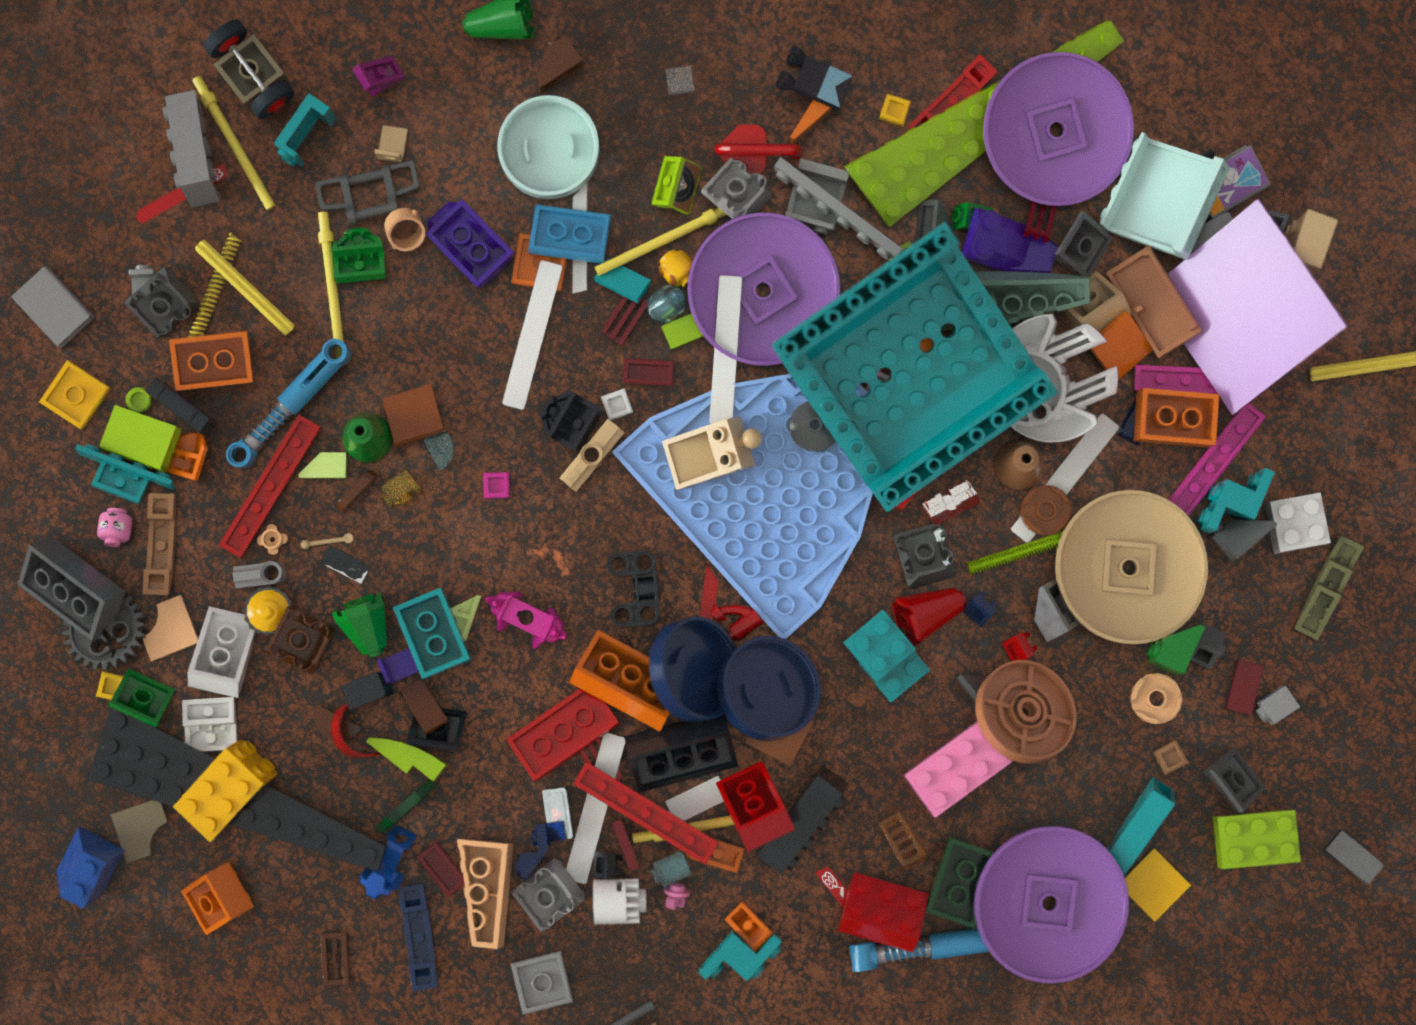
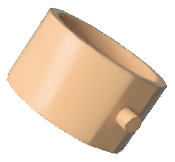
[384,208,425,252]

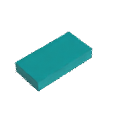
[594,258,651,304]

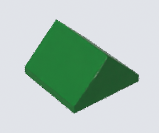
[108,668,176,727]

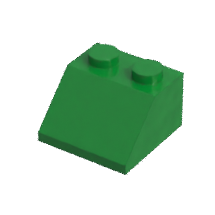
[1147,625,1205,675]

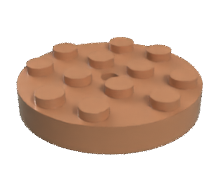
[975,660,1077,764]

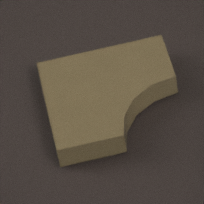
[111,800,169,864]

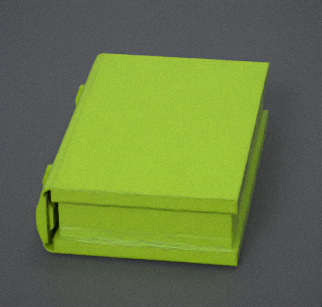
[99,405,182,472]

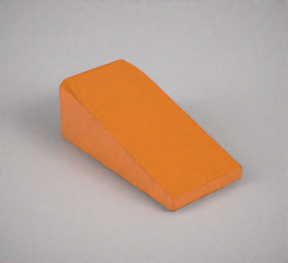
[790,100,833,144]
[686,838,745,873]
[724,901,774,952]

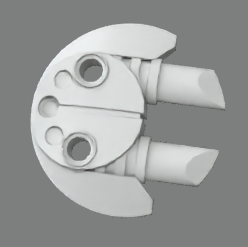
[1010,314,1118,442]

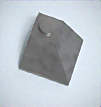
[1034,578,1080,642]

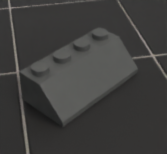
[17,536,126,641]

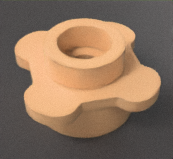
[257,524,288,555]

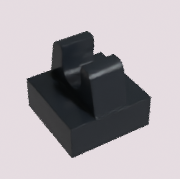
[593,851,623,879]

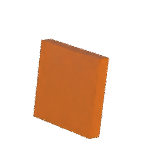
[511,233,567,292]
[1090,310,1153,380]

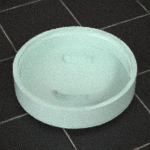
[497,95,600,199]

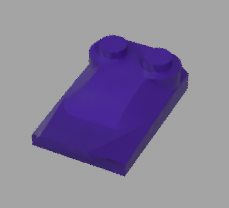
[425,199,515,289]
[962,208,1058,273]

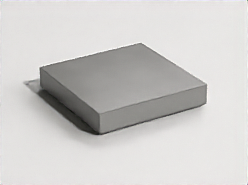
[511,951,573,1014]

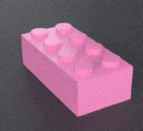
[903,721,1013,818]

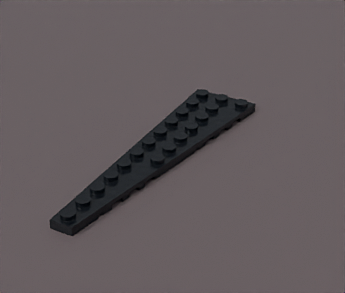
[88,707,387,871]

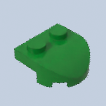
[332,228,386,284]

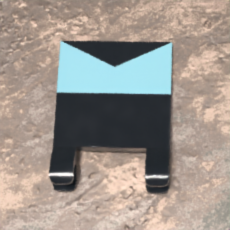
[775,46,853,111]

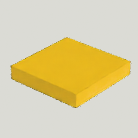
[39,360,111,430]
[1124,848,1191,922]

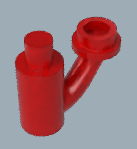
[710,604,764,641]

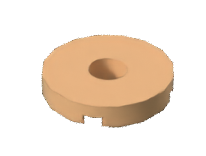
[1130,673,1183,724]

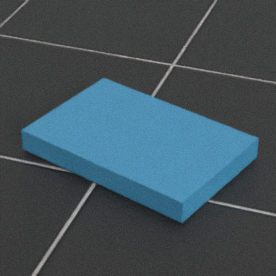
[528,204,611,264]

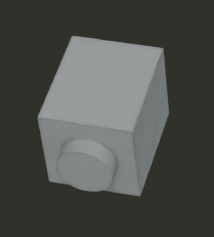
[1255,686,1300,724]

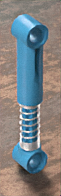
[226,339,352,469]
[849,928,989,972]

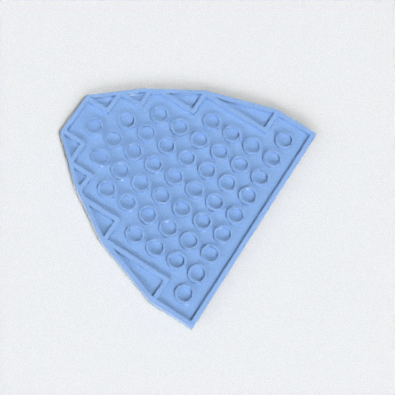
[612,374,873,639]

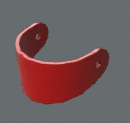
[331,703,382,759]

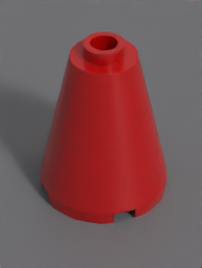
[892,588,966,646]

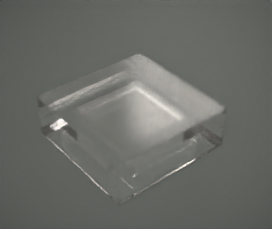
[666,66,694,96]

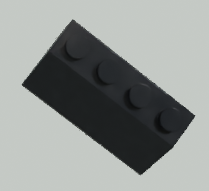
[624,714,738,793]

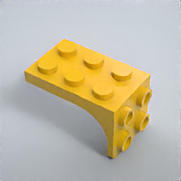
[173,739,278,842]

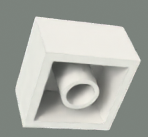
[1264,493,1331,554]

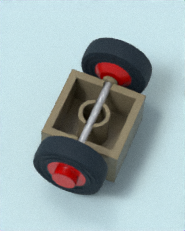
[203,19,295,119]

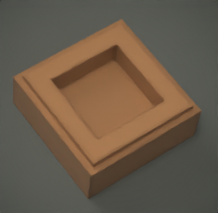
[1153,740,1188,775]

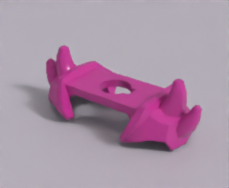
[485,591,567,649]

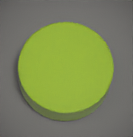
[126,387,153,413]

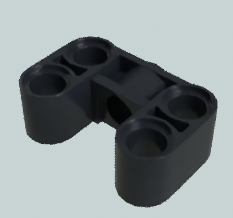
[607,551,660,628]

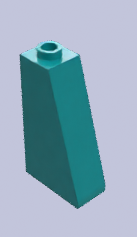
[1106,777,1175,876]

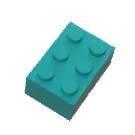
[393,588,473,680]

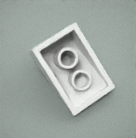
[188,606,256,698]

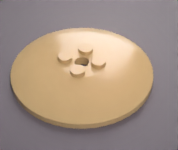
[1055,490,1208,644]

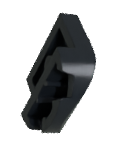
[540,391,603,454]

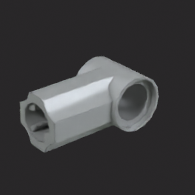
[233,561,287,589]

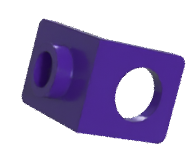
[377,648,419,684]

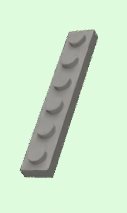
[774,157,903,260]

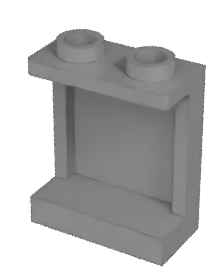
[785,159,849,236]

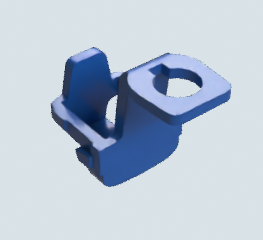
[360,826,417,899]

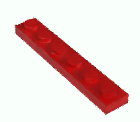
[219,414,322,559]
[573,762,719,865]

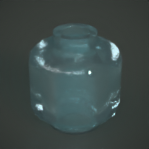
[647,285,685,323]

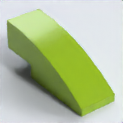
[366,738,448,781]

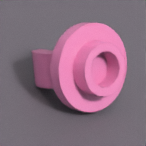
[664,883,690,910]

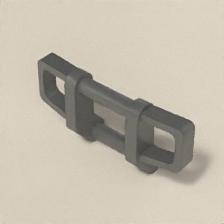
[315,160,420,225]

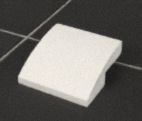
[182,697,238,753]

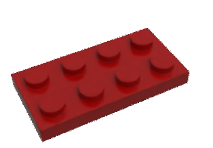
[506,689,620,783]

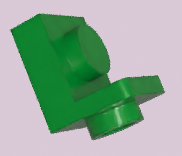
[952,202,994,231]

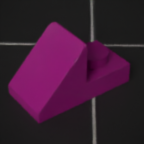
[353,56,405,96]

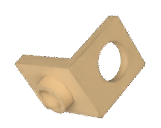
[374,125,408,163]

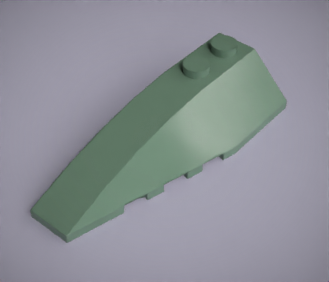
[941,271,1090,330]

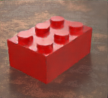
[716,761,795,852]
[838,872,929,952]

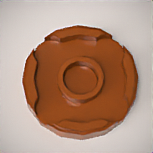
[1020,485,1071,536]

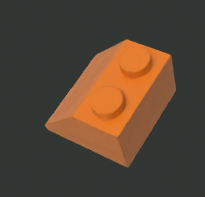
[181,862,254,935]

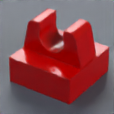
[1002,632,1037,661]

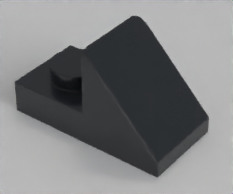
[340,672,394,710]

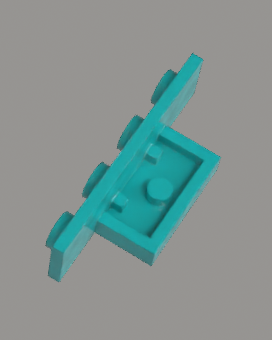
[75,444,176,505]

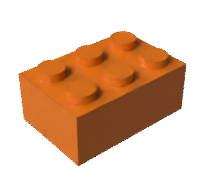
[169,330,254,391]
[1133,388,1219,448]

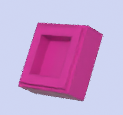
[483,472,510,499]

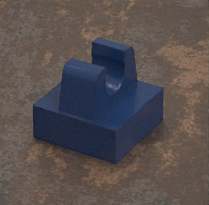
[963,591,997,627]

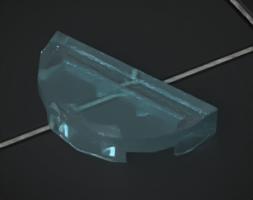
[423,430,454,472]

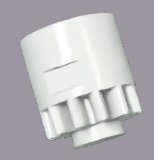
[593,879,646,925]

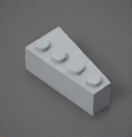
[163,90,221,208]

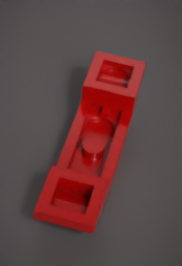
[908,54,998,129]

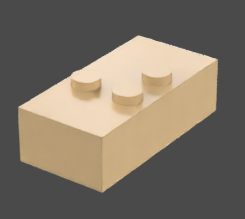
[1284,209,1338,275]

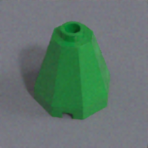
[332,592,387,657]

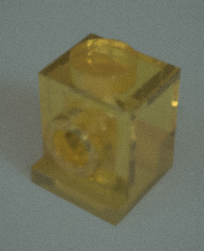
[381,469,423,508]

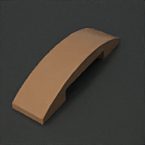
[143,493,176,596]

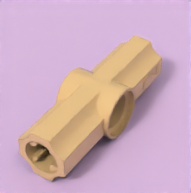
[559,419,625,492]

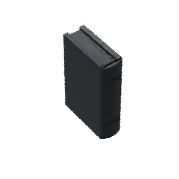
[145,377,219,437]

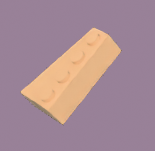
[457,839,514,949]

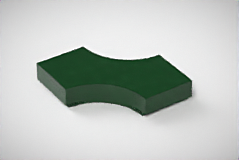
[376,779,436,834]

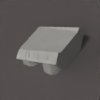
[701,157,772,219]
[511,858,585,932]

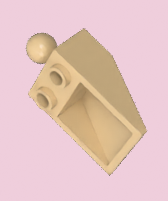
[662,417,762,490]

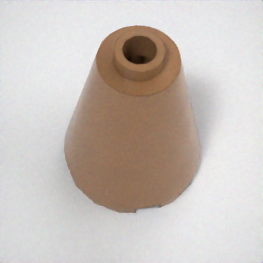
[994,439,1045,490]

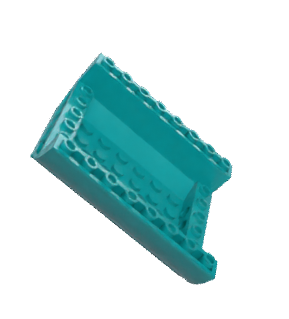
[771,222,1058,512]

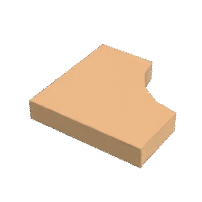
[143,595,199,662]

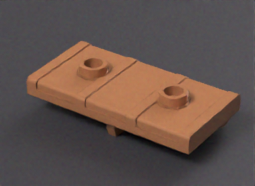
[1106,246,1203,359]

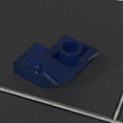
[515,823,550,880]

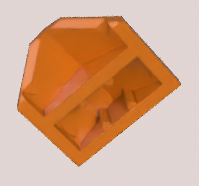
[166,432,208,481]

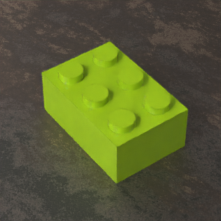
[1212,809,1301,869]

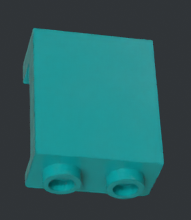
[274,93,337,167]

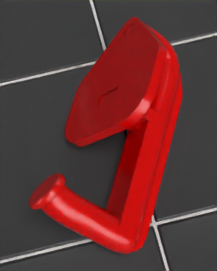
[714,125,804,174]

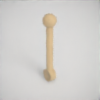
[300,533,354,549]

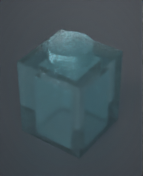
[651,850,692,887]

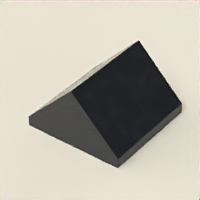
[407,708,467,751]

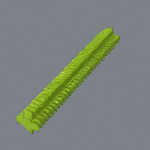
[966,531,1063,575]

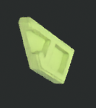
[299,452,347,479]
[452,595,481,641]

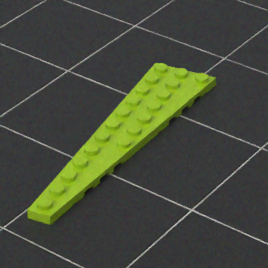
[844,20,1124,227]

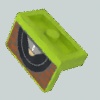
[651,156,702,214]

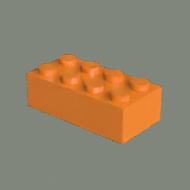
[569,630,670,732]

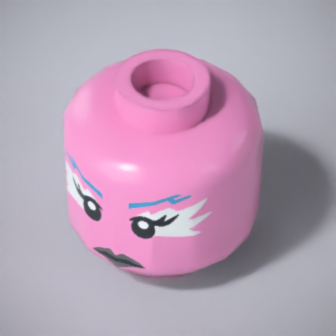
[97,508,133,547]

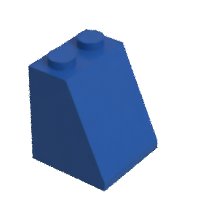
[56,826,125,909]

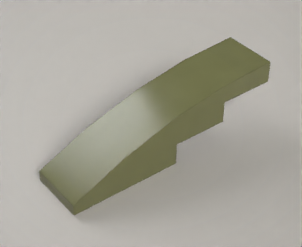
[1294,533,1364,640]

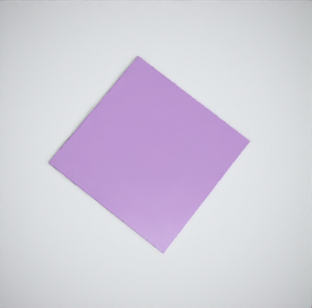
[1168,199,1347,415]

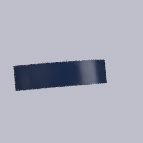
[398,884,438,991]

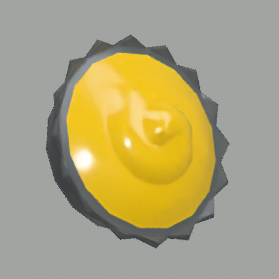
[243,586,292,636]

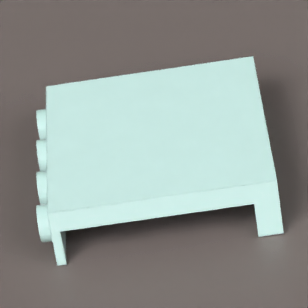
[1100,132,1230,260]

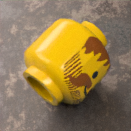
[659,249,693,288]

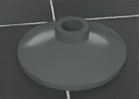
[789,401,835,452]

